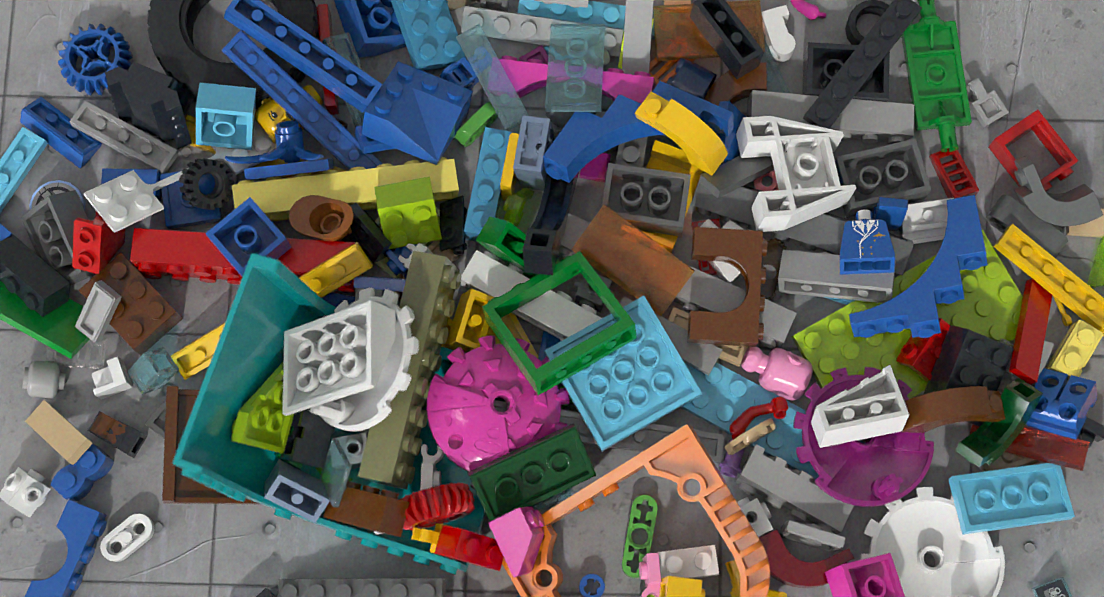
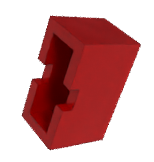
[434,525,504,571]

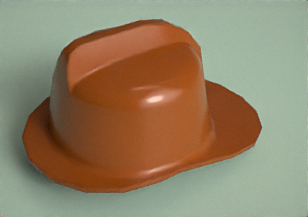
[289,195,354,241]

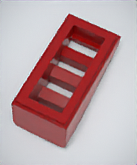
[929,148,980,199]

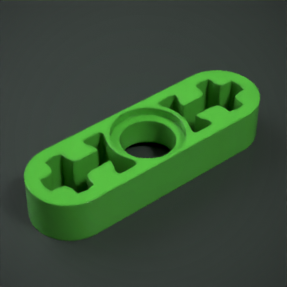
[622,495,658,578]

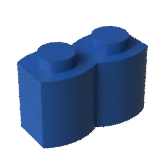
[51,443,114,502]

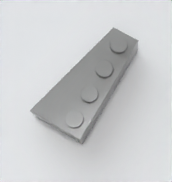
[735,444,854,535]

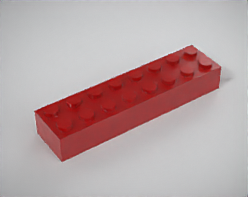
[130,228,363,292]

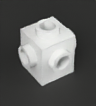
[0,467,50,518]
[737,497,773,537]

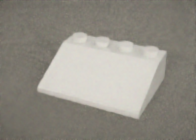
[283,300,395,415]

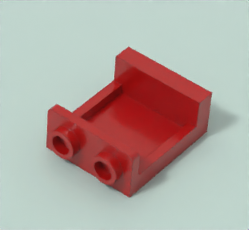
[72,211,126,274]

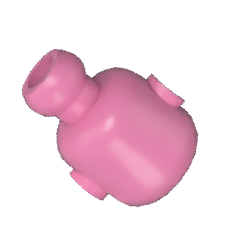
[741,346,813,401]

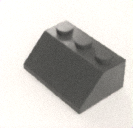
[21,190,95,286]

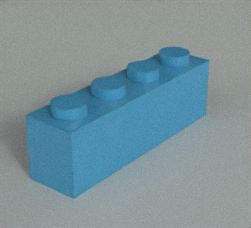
[464,127,512,242]

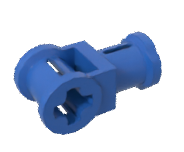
[439,46,493,90]

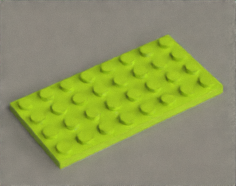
[791,229,1023,399]

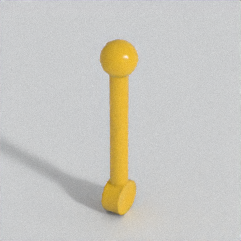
[1053,296,1072,327]

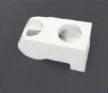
[758,5,796,62]

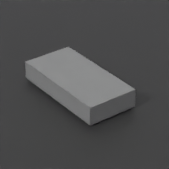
[75,280,122,343]

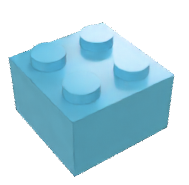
[196,83,256,150]

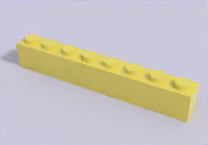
[232,157,459,221]

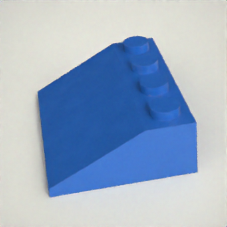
[334,0,407,58]

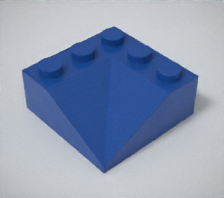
[361,61,473,165]

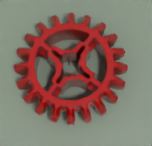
[399,482,475,530]

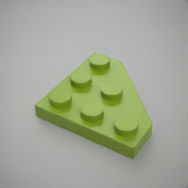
[231,362,294,454]

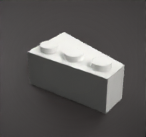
[811,365,909,448]

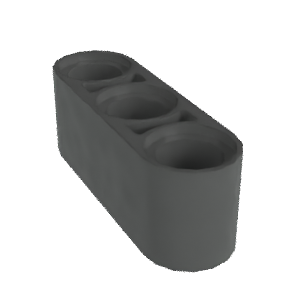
[986,194,1068,258]

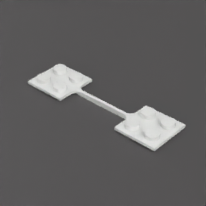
[84,120,277,233]

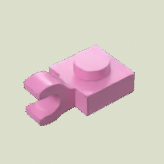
[639,553,661,597]

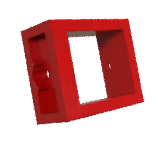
[988,109,1078,192]

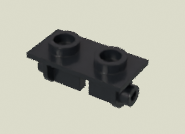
[439,195,467,255]

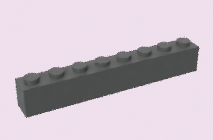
[691,172,914,275]

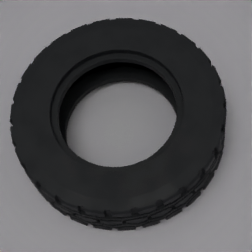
[147,0,320,109]

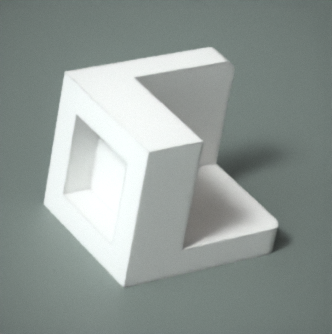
[92,357,133,400]

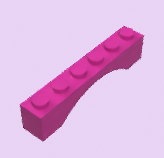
[488,56,656,104]

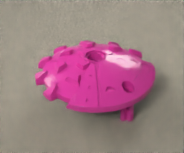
[427,336,569,472]

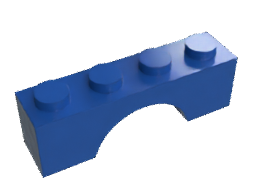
[25,500,107,597]

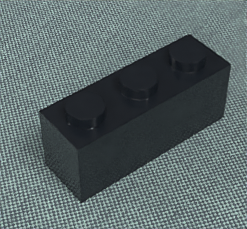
[690,0,764,79]
[0,234,70,317]

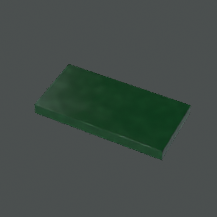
[467,423,597,522]

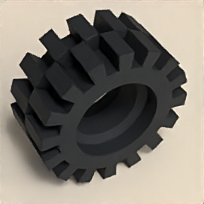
[179,158,235,210]

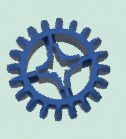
[58,23,133,96]

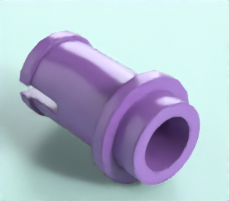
[719,440,746,478]

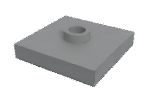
[779,520,846,553]

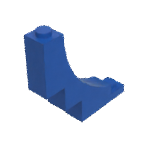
[543,81,733,183]

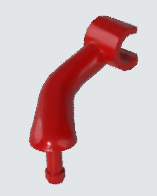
[729,396,788,440]

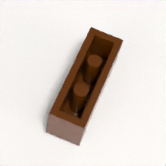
[324,480,410,537]

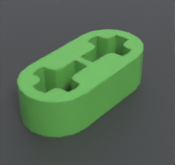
[455,102,501,147]

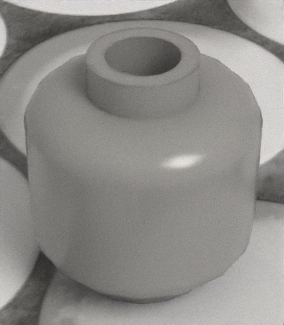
[23,361,65,398]

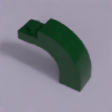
[955,378,1043,467]

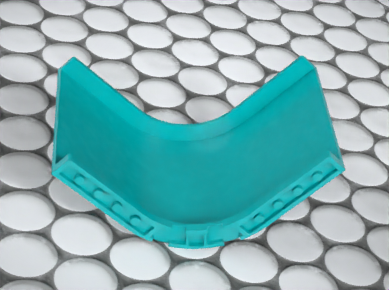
[172,253,506,575]

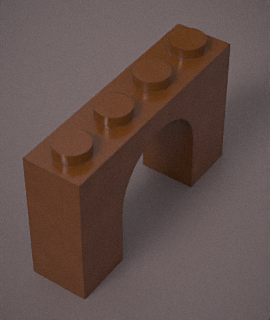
[687,227,767,347]

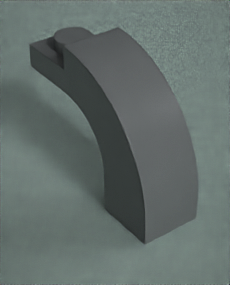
[1014,156,1103,226]

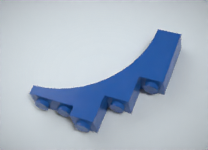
[849,195,988,338]

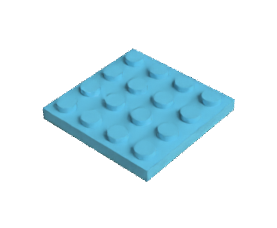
[545,296,702,451]

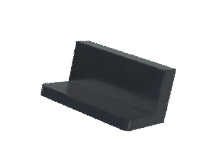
[350,203,396,264]

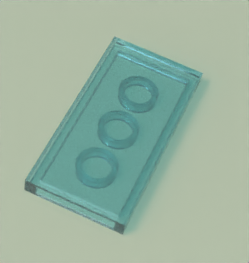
[545,24,605,112]

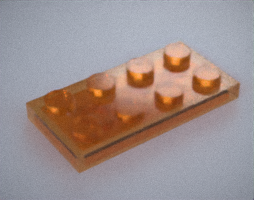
[653,0,765,61]
[571,204,695,316]

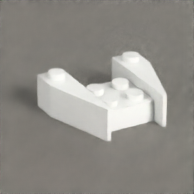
[736,116,856,232]

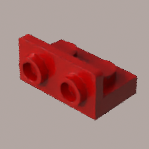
[896,318,950,382]

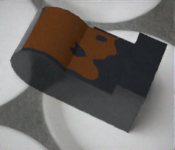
[88,411,147,458]

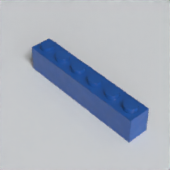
[224,0,382,113]

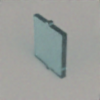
[320,438,352,507]

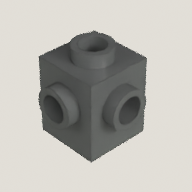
[573,269,615,312]

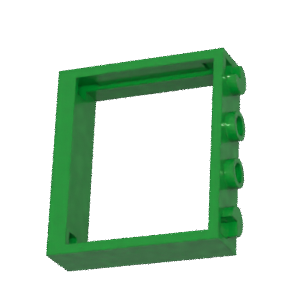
[482,251,637,396]

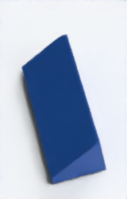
[20,97,102,168]

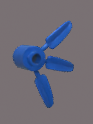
[225,120,324,164]

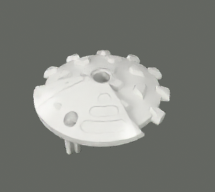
[310,288,419,431]
[860,487,1005,597]

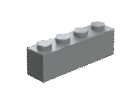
[778,249,896,303]

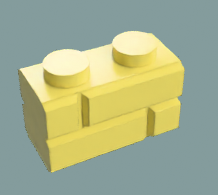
[1046,320,1104,380]

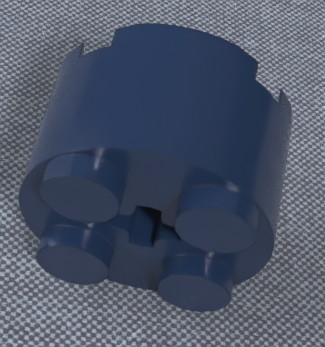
[667,58,717,100]

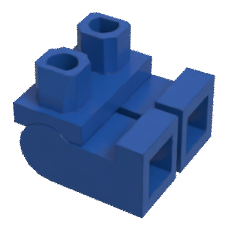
[1026,368,1097,443]

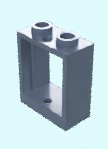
[513,115,555,190]

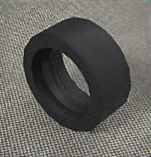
[845,0,889,45]

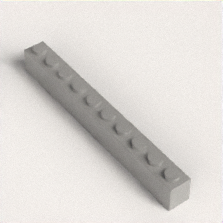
[530,206,797,349]

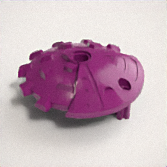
[793,367,934,507]

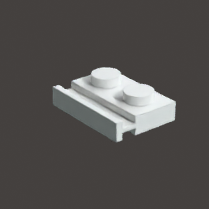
[900,198,954,244]

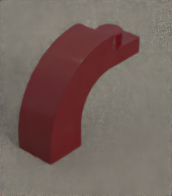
[759,530,854,588]

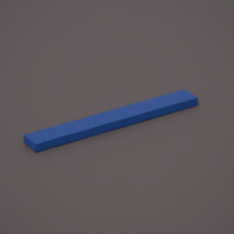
[222,30,383,170]

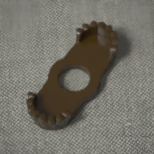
[760,238,787,301]

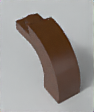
[704,62,767,106]
[901,386,1005,433]

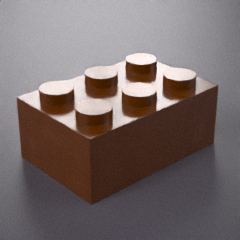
[79,253,183,356]

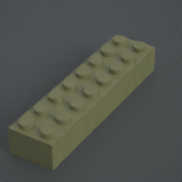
[358,251,461,490]

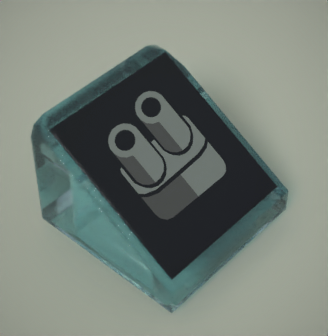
[1031,577,1072,597]

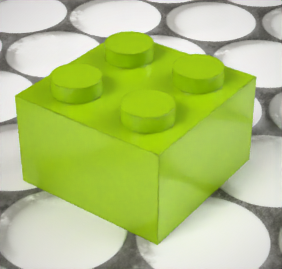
[374,177,442,249]

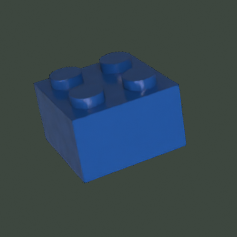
[205,197,291,277]

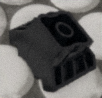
[105,61,194,149]

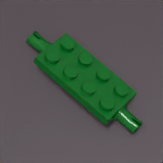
[901,0,972,152]

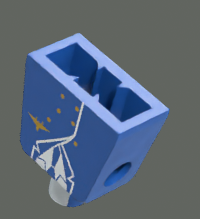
[840,210,895,275]

